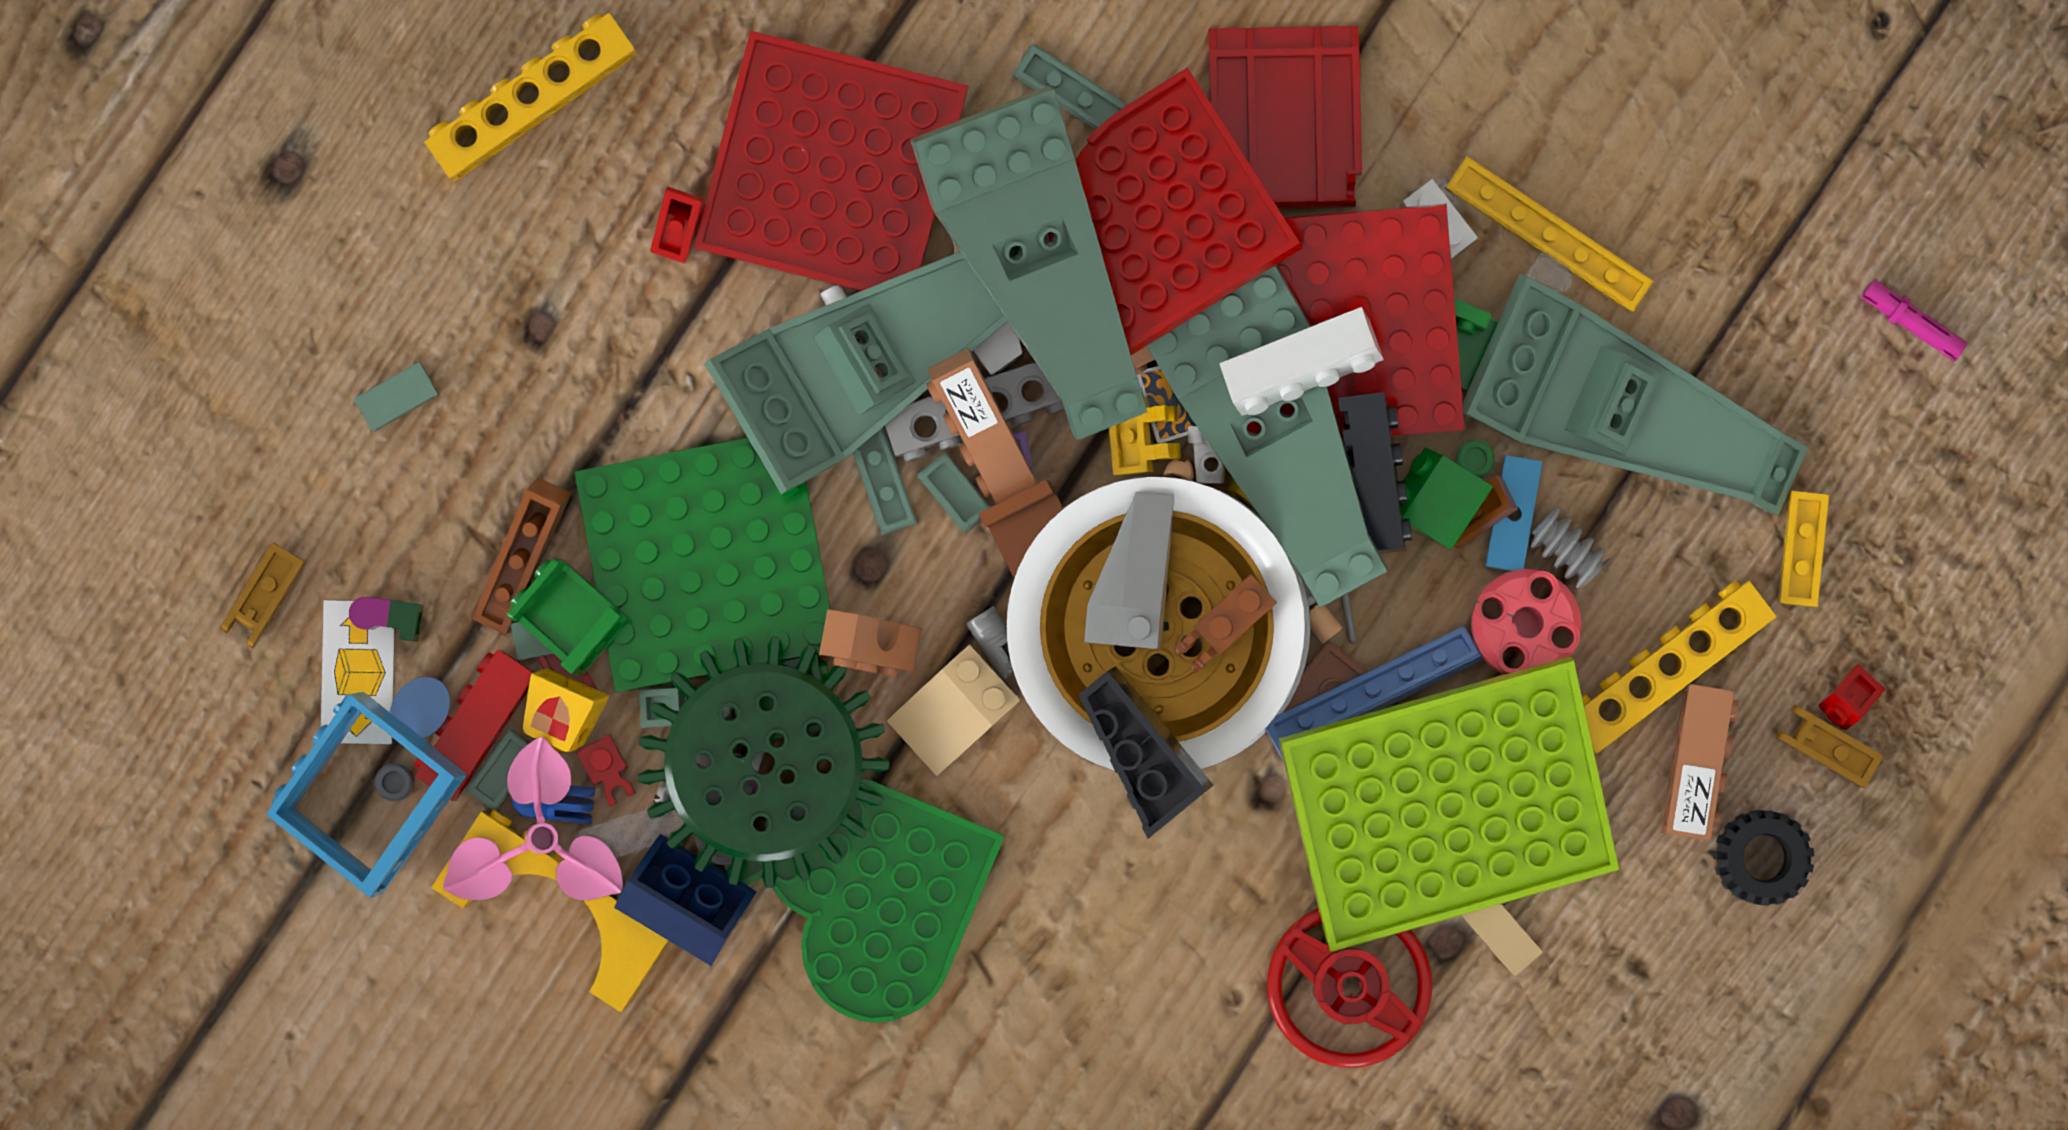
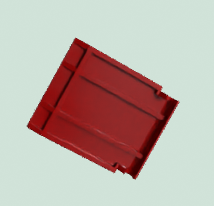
[1208,26,1362,209]

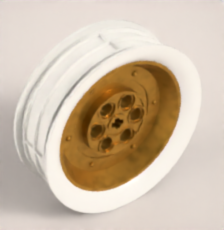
[1006,477,1311,771]

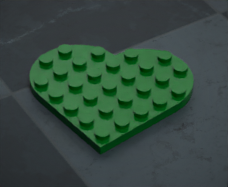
[762,776,1005,1023]

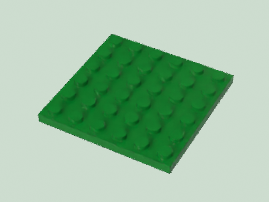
[574,438,831,693]

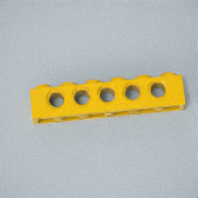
[424,13,638,183]
[1582,580,1777,754]

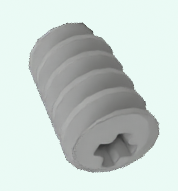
[1530,506,1611,590]

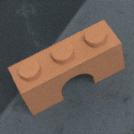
[819,609,921,677]

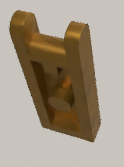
[220,542,306,649]
[1776,705,1883,788]

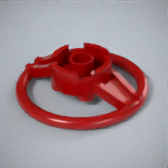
[1267,908,1433,1068]

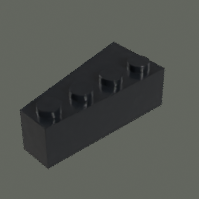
[1338,392,1412,554]
[1078,666,1214,839]

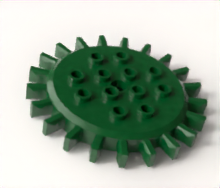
[638,636,889,888]

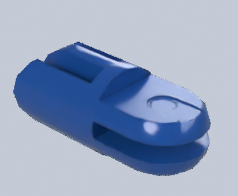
[512,785,596,824]

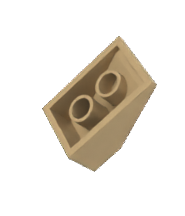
[887,644,1020,776]

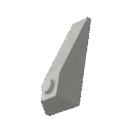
[1084,492,1174,649]

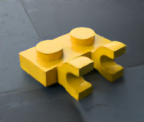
[1109,397,1181,476]

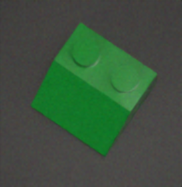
[1401,447,1493,550]

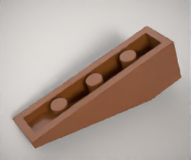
[472,477,572,635]

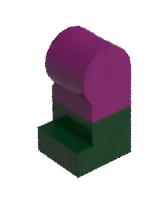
[349,597,424,642]

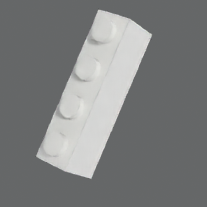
[1219,307,1384,416]

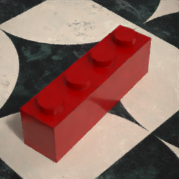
[414,649,535,801]

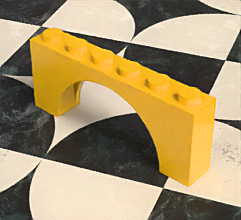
[431,809,669,1012]

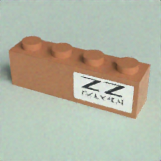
[926,348,1037,504]
[1661,684,1739,841]

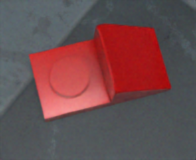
[650,186,704,264]

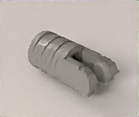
[966,606,1013,679]

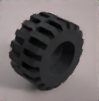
[1713,810,1815,906]

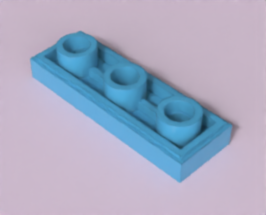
[1485,455,1543,571]

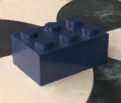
[614,834,757,966]

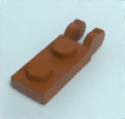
[1174,574,1277,673]

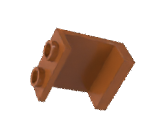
[978,480,1064,579]

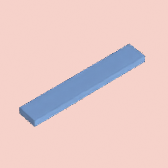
[1265,626,1482,758]

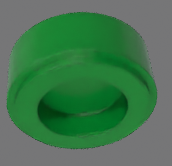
[1456,440,1495,478]

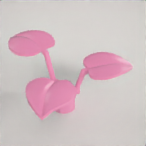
[443,737,623,900]

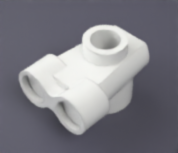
[1188,426,1226,483]

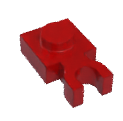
[576,734,636,806]

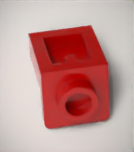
[1818,664,1886,730]

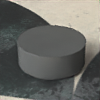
[375,764,414,801]

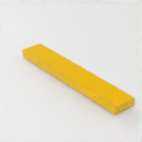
[1445,156,1654,313]

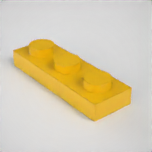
[1778,491,1829,607]

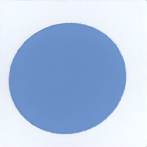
[390,677,450,739]

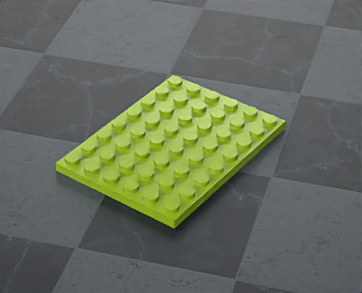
[1278,656,1619,952]

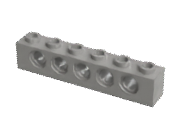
[885,362,1065,462]

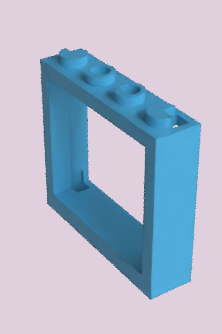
[266,692,467,898]

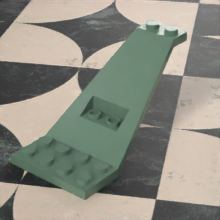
[910,86,1147,440]
[1147,265,1388,607]

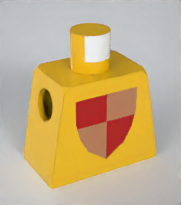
[523,668,610,754]

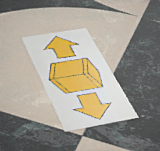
[321,600,394,744]

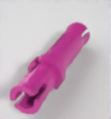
[1861,279,1968,362]

